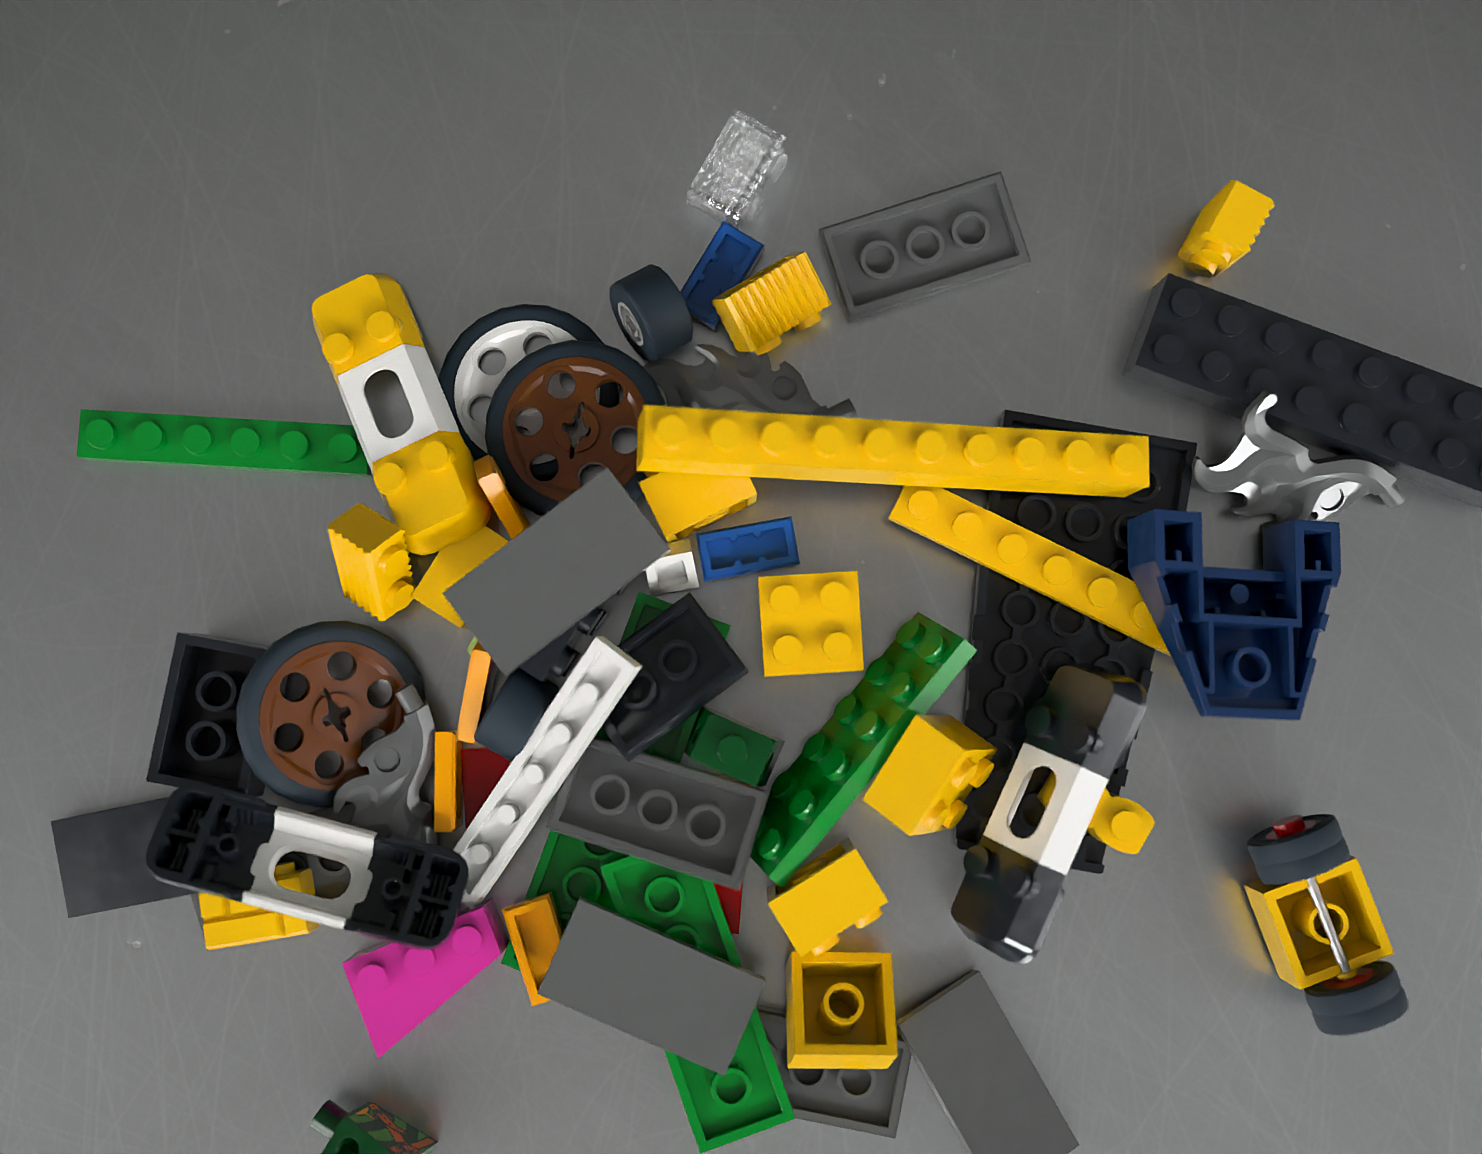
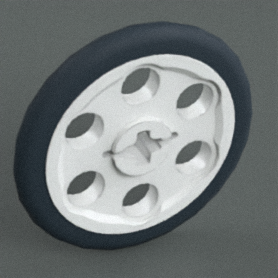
[438,304,620,481]

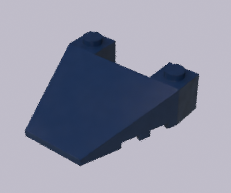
[1127,509,1341,721]

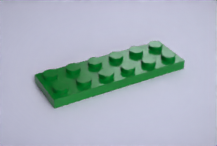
[750,612,977,887]
[600,855,795,1154]

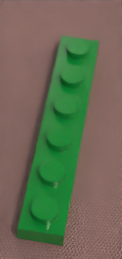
[77,409,372,477]

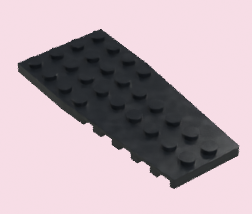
[954,409,1197,874]

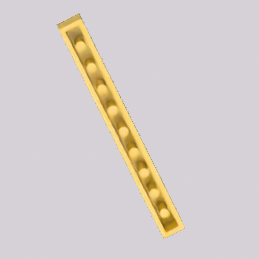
[636,405,1149,497]

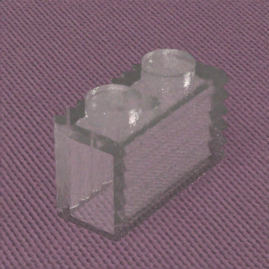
[686,109,789,230]

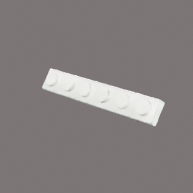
[453,636,642,909]

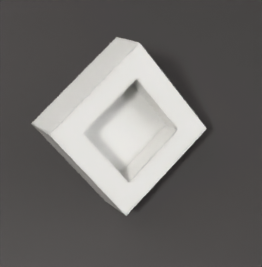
[645,539,699,596]

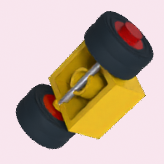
[1243,814,1409,1036]

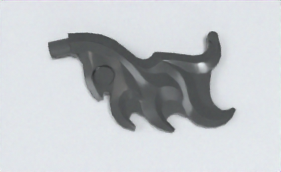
[643,344,857,418]
[1192,390,1405,529]
[333,683,438,846]

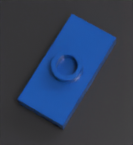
[680,221,765,330]
[696,516,800,582]

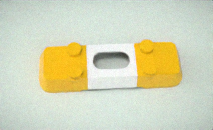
[312,273,492,556]

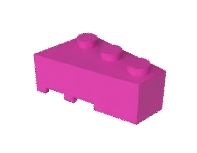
[342,898,509,1058]

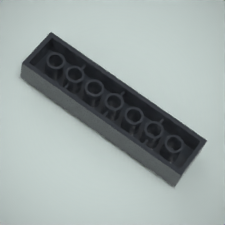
[1121,273,1482,508]

